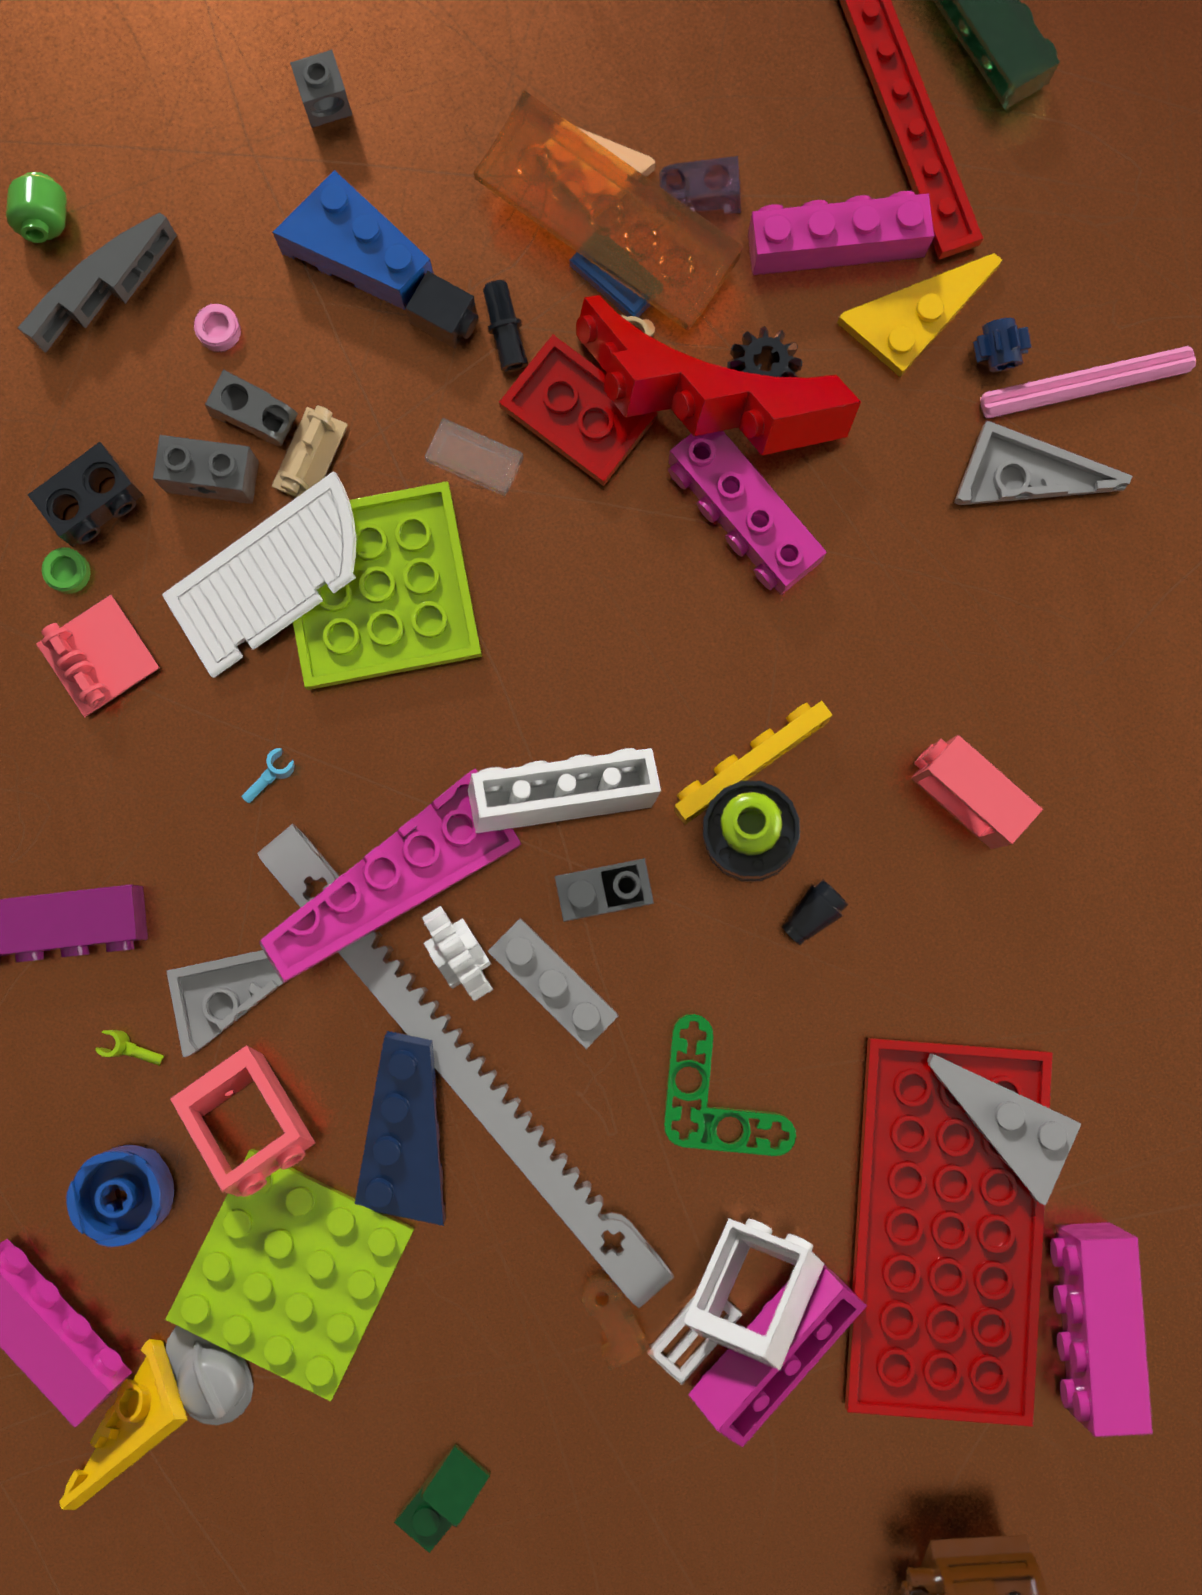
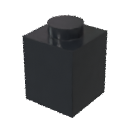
[406,271,479,349]

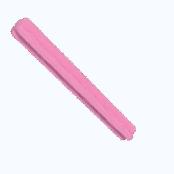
[980,346,1196,418]

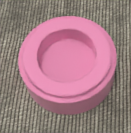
[194,304,241,352]

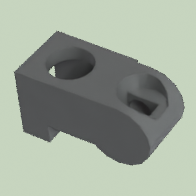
[205,369,298,446]

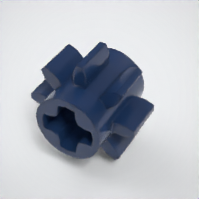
[973,318,1032,372]

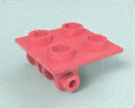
[36,595,160,717]

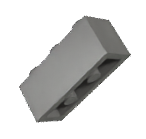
[488,918,619,1049]

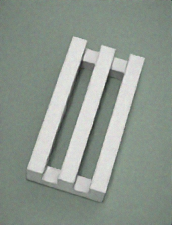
[647,1295,743,1385]

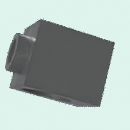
[290,50,352,128]

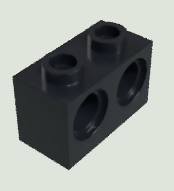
[28,442,143,547]

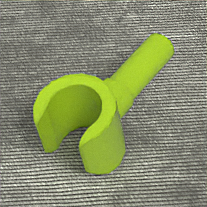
[95,1030,164,1066]

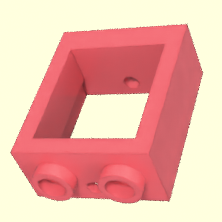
[911,735,1043,849]
[170,1045,315,1197]

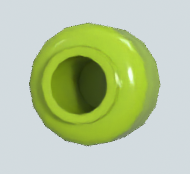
[721,792,782,856]

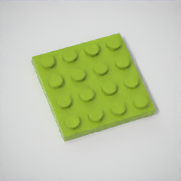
[293,481,482,690]
[165,1149,415,1401]

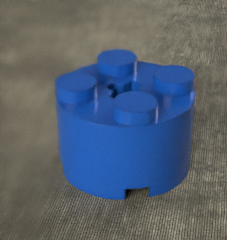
[66,1145,174,1247]

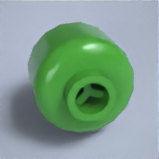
[6,172,67,243]

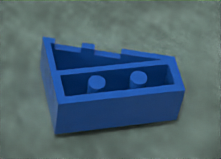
[272,170,434,310]

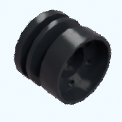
[703,781,800,882]

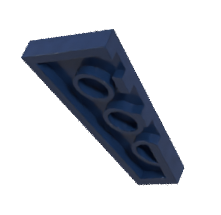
[355,1031,446,1226]

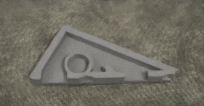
[954,421,1132,505]
[166,950,283,1057]
[927,1053,1081,1206]

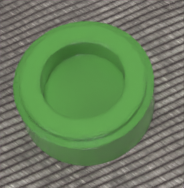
[42,547,91,594]

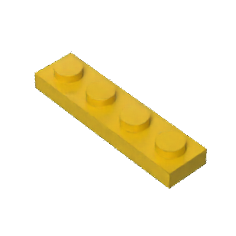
[674,701,832,825]

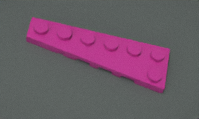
[259,768,521,983]

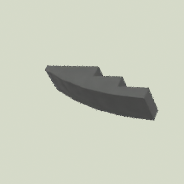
[18,212,177,353]

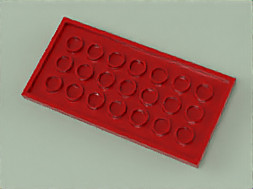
[845,1038,1053,1427]

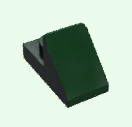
[394,1444,490,1553]

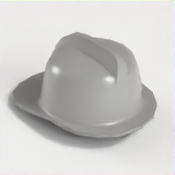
[166,1326,254,1425]

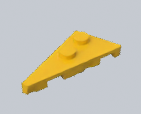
[837,253,1002,377]
[59,1339,188,1510]

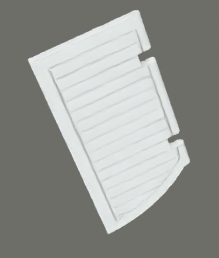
[162,471,356,678]

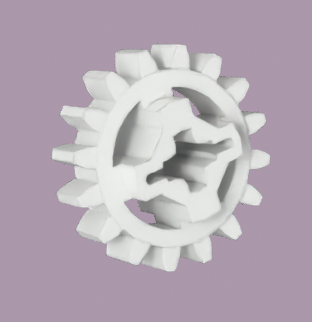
[422,906,493,1001]

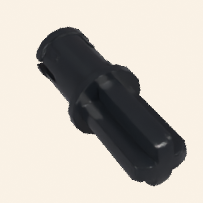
[483,280,529,372]

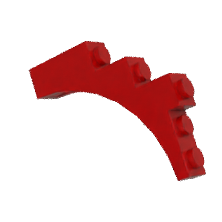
[576,295,861,455]

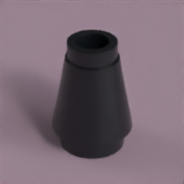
[781,879,849,946]

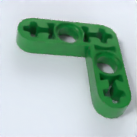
[664,1013,796,1156]

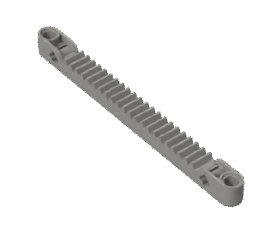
[257,823,675,1308]

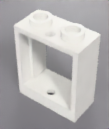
[683,1219,824,1370]

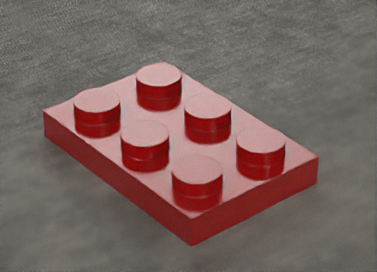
[499,334,658,486]

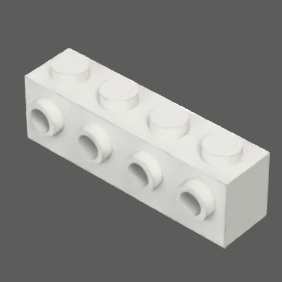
[468,748,661,833]

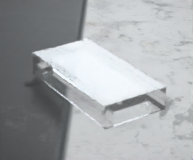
[425,418,524,497]

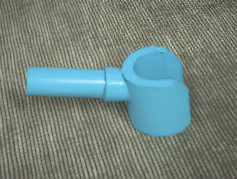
[241,748,295,803]

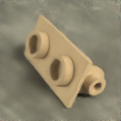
[272,405,348,497]

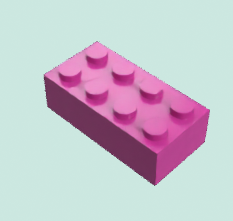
[1050,1222,1152,1437]

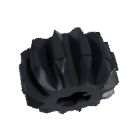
[727,326,803,377]

